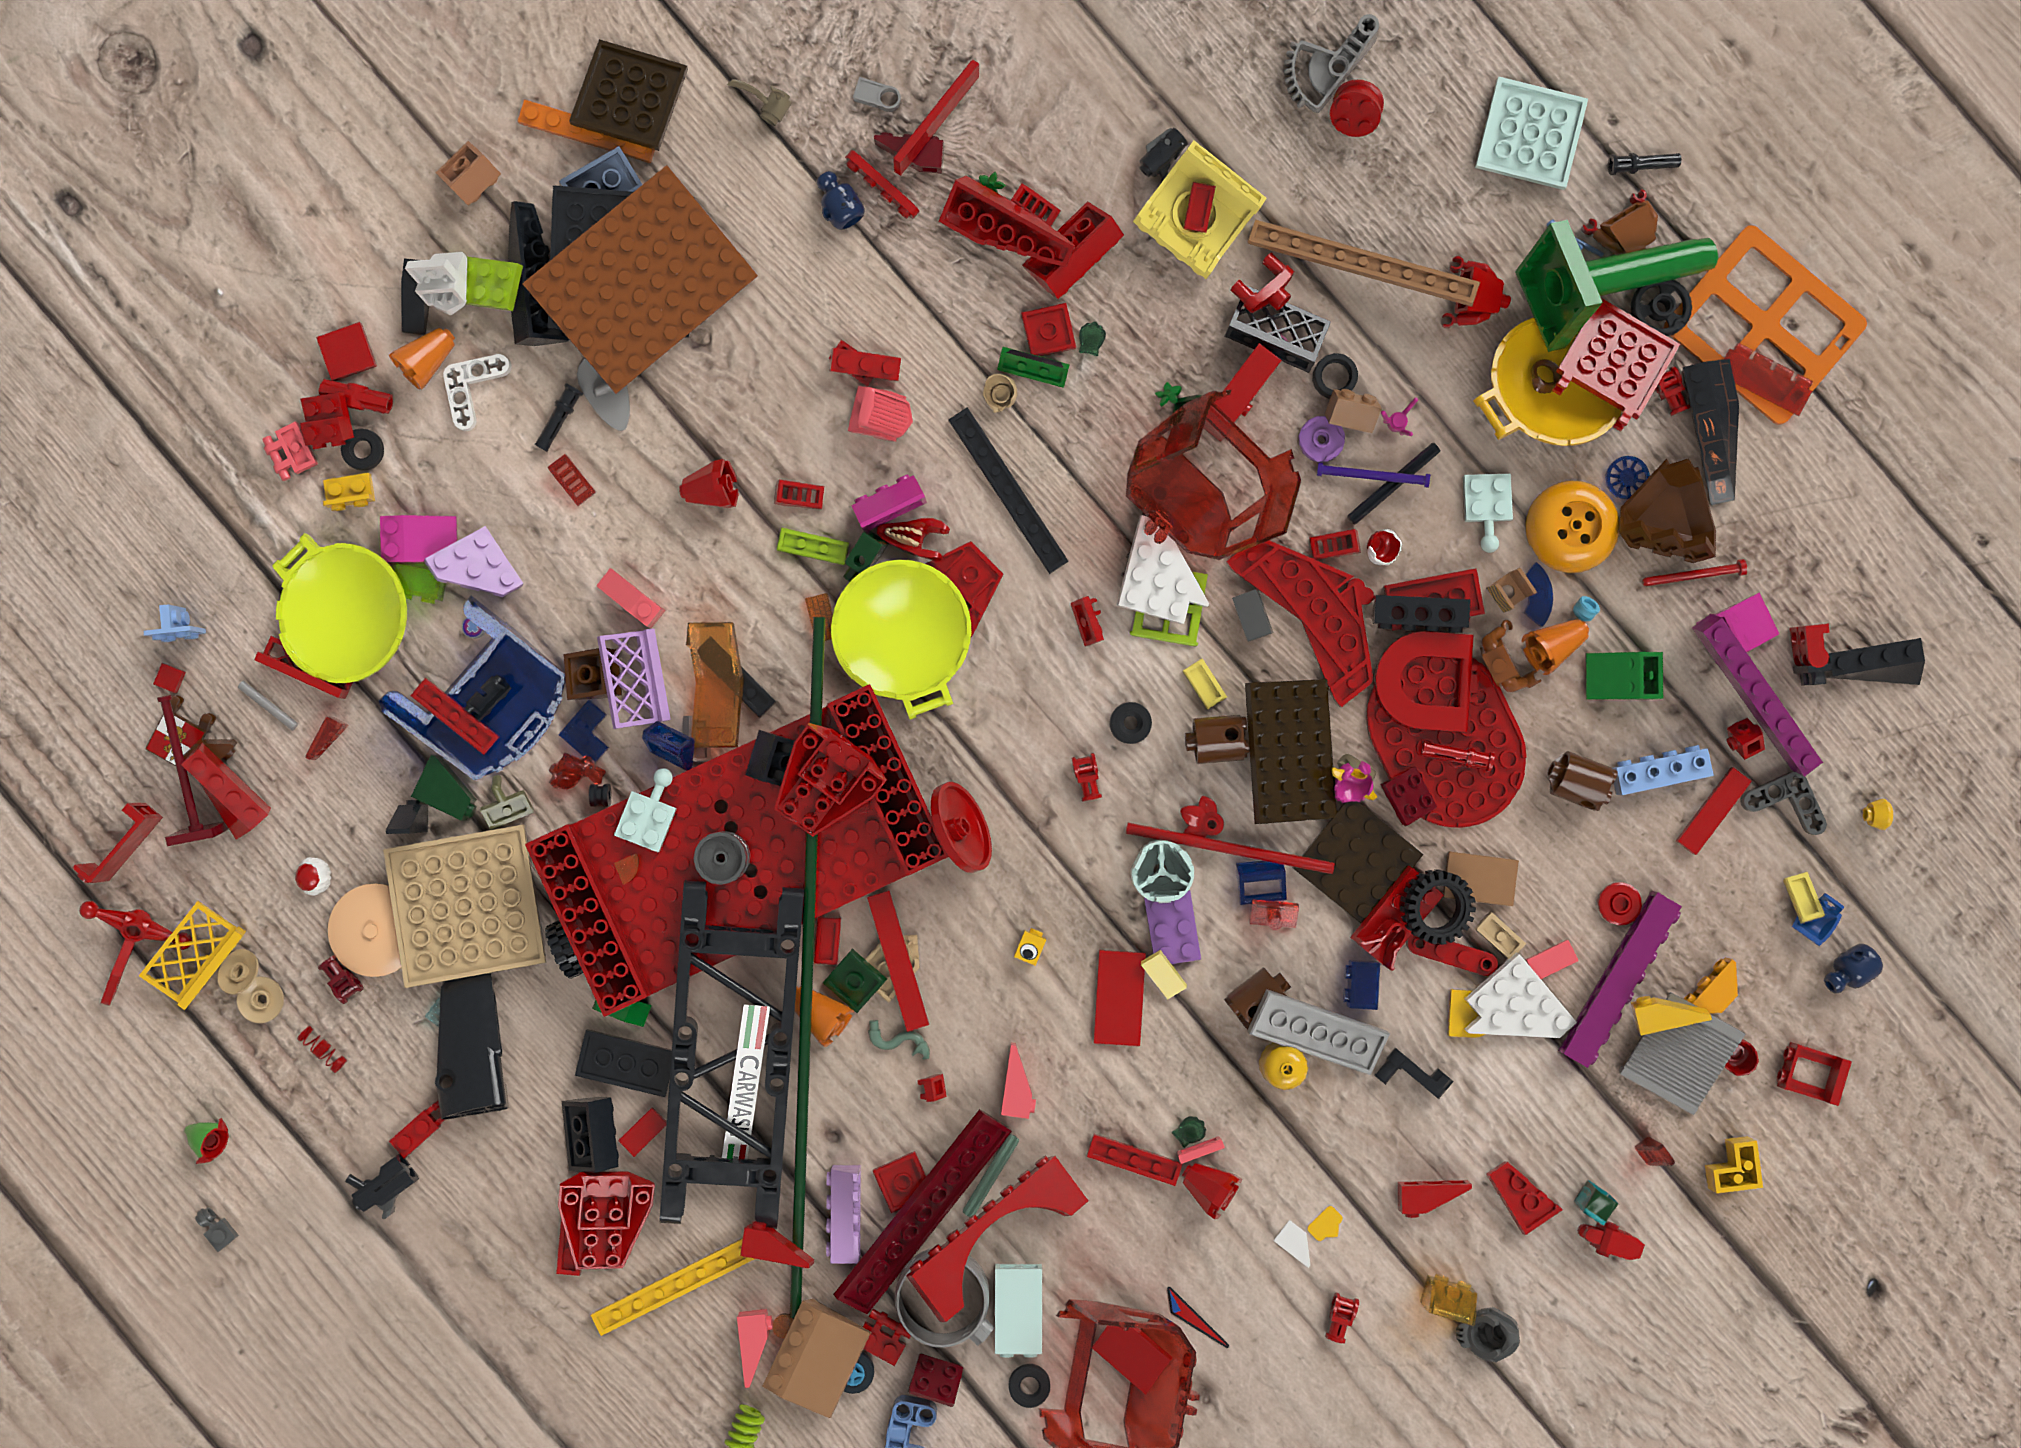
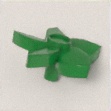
[979,171,1006,193]
[1155,382,1182,407]

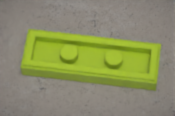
[777,527,850,566]

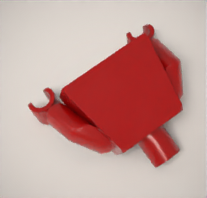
[1442,256,1511,328]

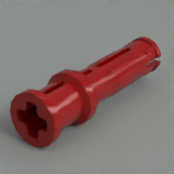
[1421,741,1495,772]

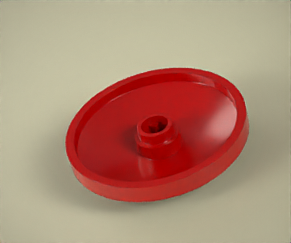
[931,782,992,873]

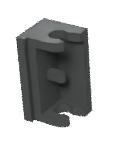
[1232,589,1274,642]

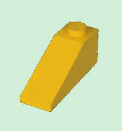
[1631,996,1712,1036]

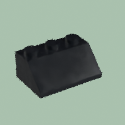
[561,1097,619,1173]

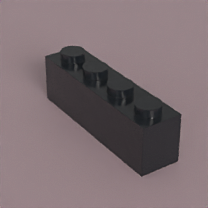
[1825,638,1925,685]

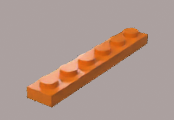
[518,99,655,163]

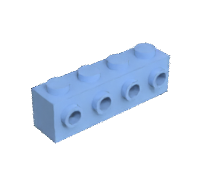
[1612,745,1714,795]

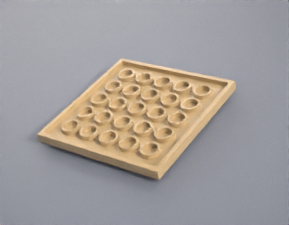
[383,825,547,988]

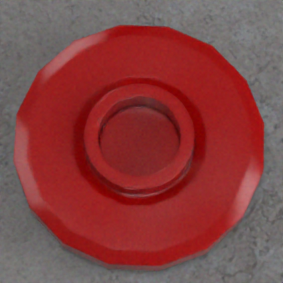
[1598,882,1642,925]

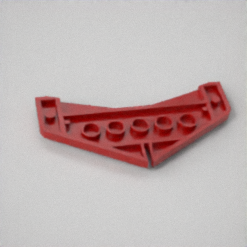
[1226,537,1373,708]

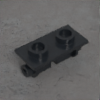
[464,674,512,722]

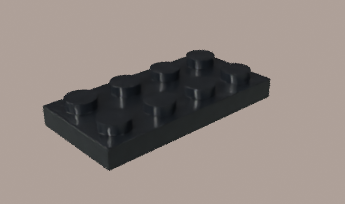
[575,1029,672,1097]

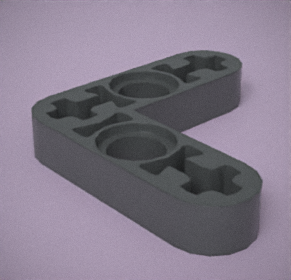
[1740,772,1827,835]

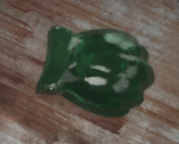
[1079,322,1106,356]
[1172,1116,1206,1148]

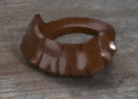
[1532,359,1561,394]

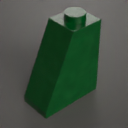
[411,754,477,821]

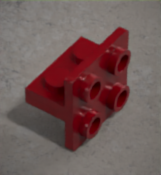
[1380,767,1437,826]
[908,1353,963,1407]

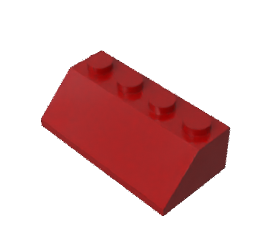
[1022,201,1124,299]

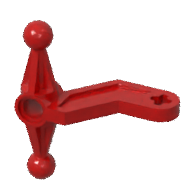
[79,901,192,1006]

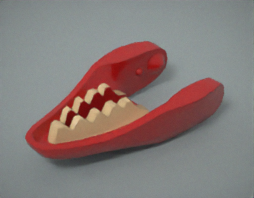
[877,518,950,561]

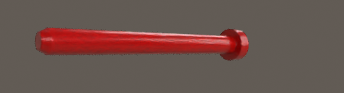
[1642,559,1747,587]

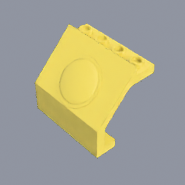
[1133,140,1267,279]

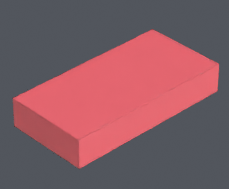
[1525,939,1579,979]
[1176,1136,1225,1164]

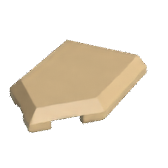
[865,935,920,1003]

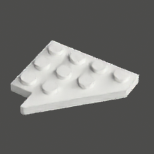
[1116,515,1209,624]
[1464,952,1577,1038]

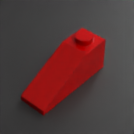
[1398,1180,1472,1218]
[740,1221,815,1269]

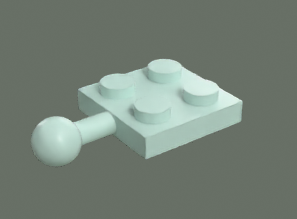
[1463,474,1513,553]
[614,768,677,852]

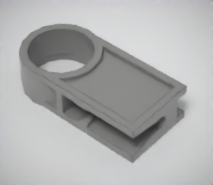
[853,77,901,112]

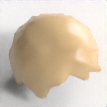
[983,374,1017,413]

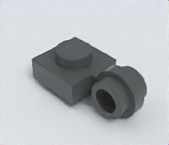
[195,1207,239,1252]

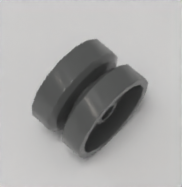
[694,831,751,885]

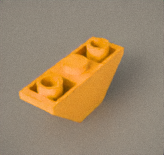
[1683,957,1738,1013]

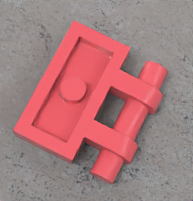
[262,421,318,481]

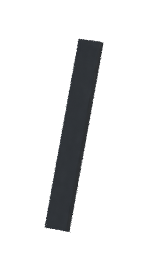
[948,407,1069,575]

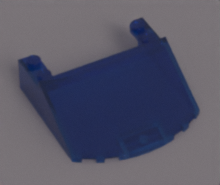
[379,595,566,781]

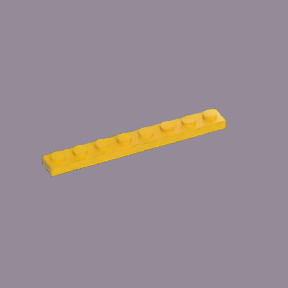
[591,1238,754,1336]

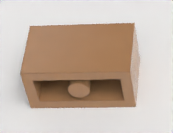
[1325,389,1382,433]

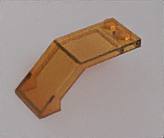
[686,622,743,748]

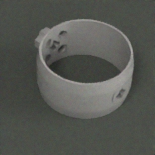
[895,1248,994,1347]

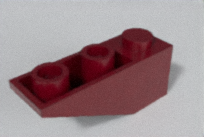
[874,132,944,174]

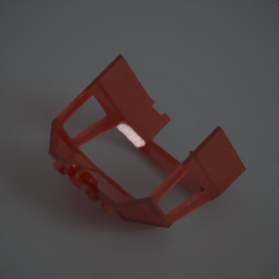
[1126,390,1301,560]
[1039,1299,1200,1448]

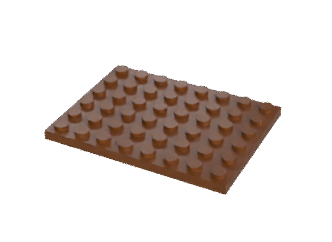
[522,165,758,394]

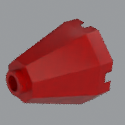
[679,459,739,508]
[1182,1163,1243,1219]

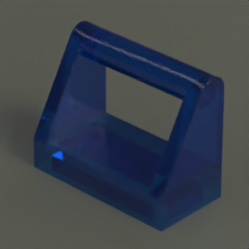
[642,721,695,771]
[1236,861,1287,905]

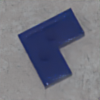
[558,700,610,765]

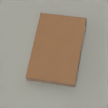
[1443,851,1519,906]

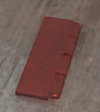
[1724,343,1813,416]

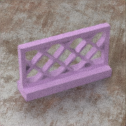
[597,628,671,729]

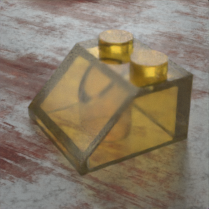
[1420,1274,1477,1326]

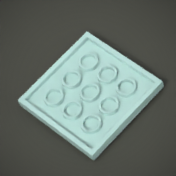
[1475,77,1588,190]

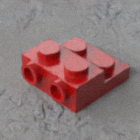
[300,392,354,449]

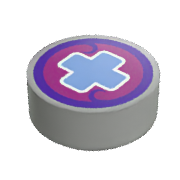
[462,615,487,639]

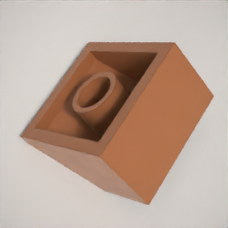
[435,141,501,206]

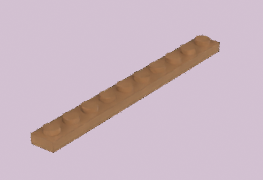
[1248,219,1480,307]

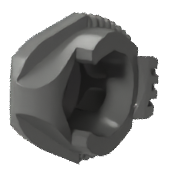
[1456,1307,1520,1363]

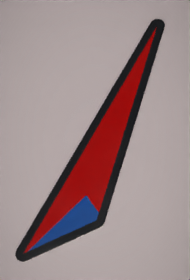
[1167,1287,1229,1348]

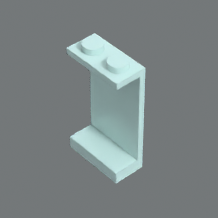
[995,1264,1042,1358]

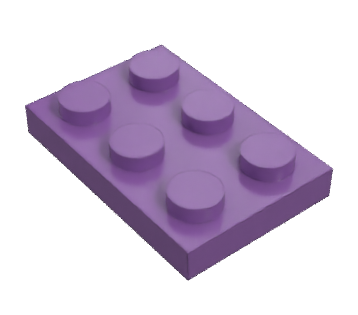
[1144,890,1201,964]

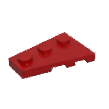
[1486,1161,1563,1235]

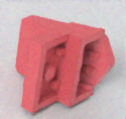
[848,386,913,442]

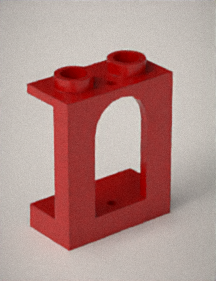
[1776,1042,1852,1106]

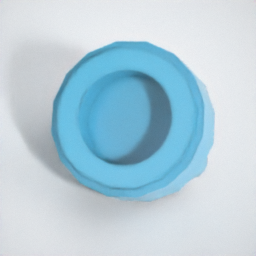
[1573,596,1600,621]

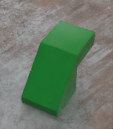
[592,1000,652,1027]

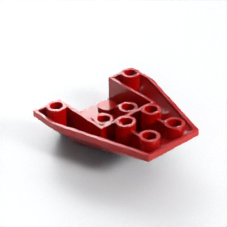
[774,723,887,837]
[558,1171,655,1270]

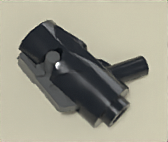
[1139,128,1188,181]

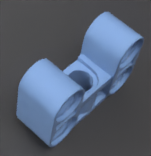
[885,1395,937,1448]

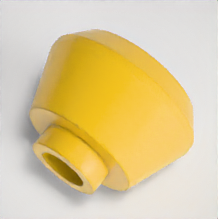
[1863,799,1893,830]

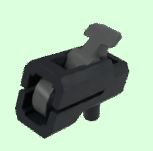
[345,1154,419,1219]

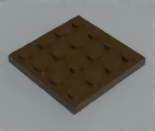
[569,39,688,151]
[1292,801,1423,923]

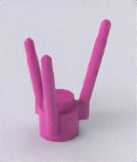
[1381,397,1418,436]

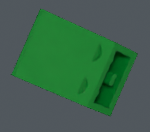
[1586,652,1663,700]

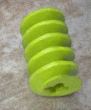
[724,1404,765,1448]

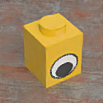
[1014,928,1046,966]

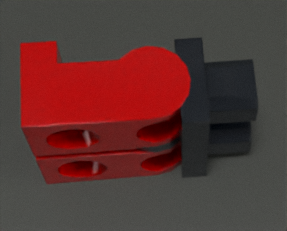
[1790,623,1832,686]

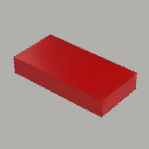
[1183,182,1216,233]
[814,917,842,965]
[618,1107,667,1157]

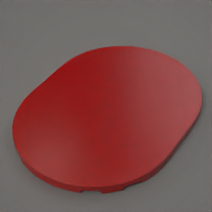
[1366,657,1527,828]

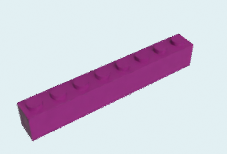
[1692,613,1823,777]
[1558,891,1682,1068]

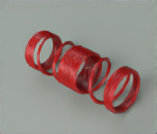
[297,1026,347,1073]

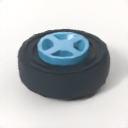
[843,1352,875,1394]

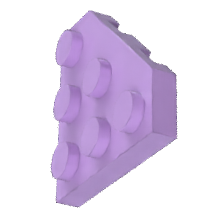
[424,526,523,597]

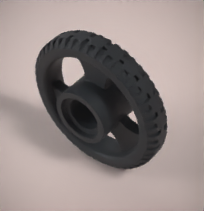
[1631,280,1692,337]

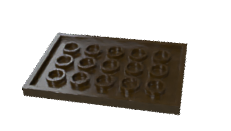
[1245,679,1337,824]

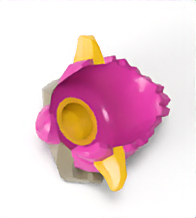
[1332,754,1377,803]

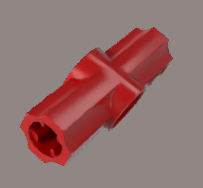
[319,379,393,414]

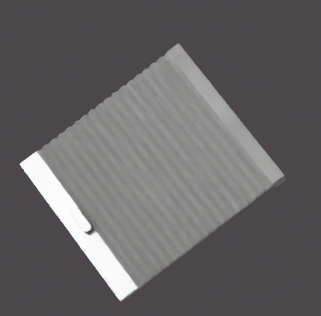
[1619,992,1746,1115]

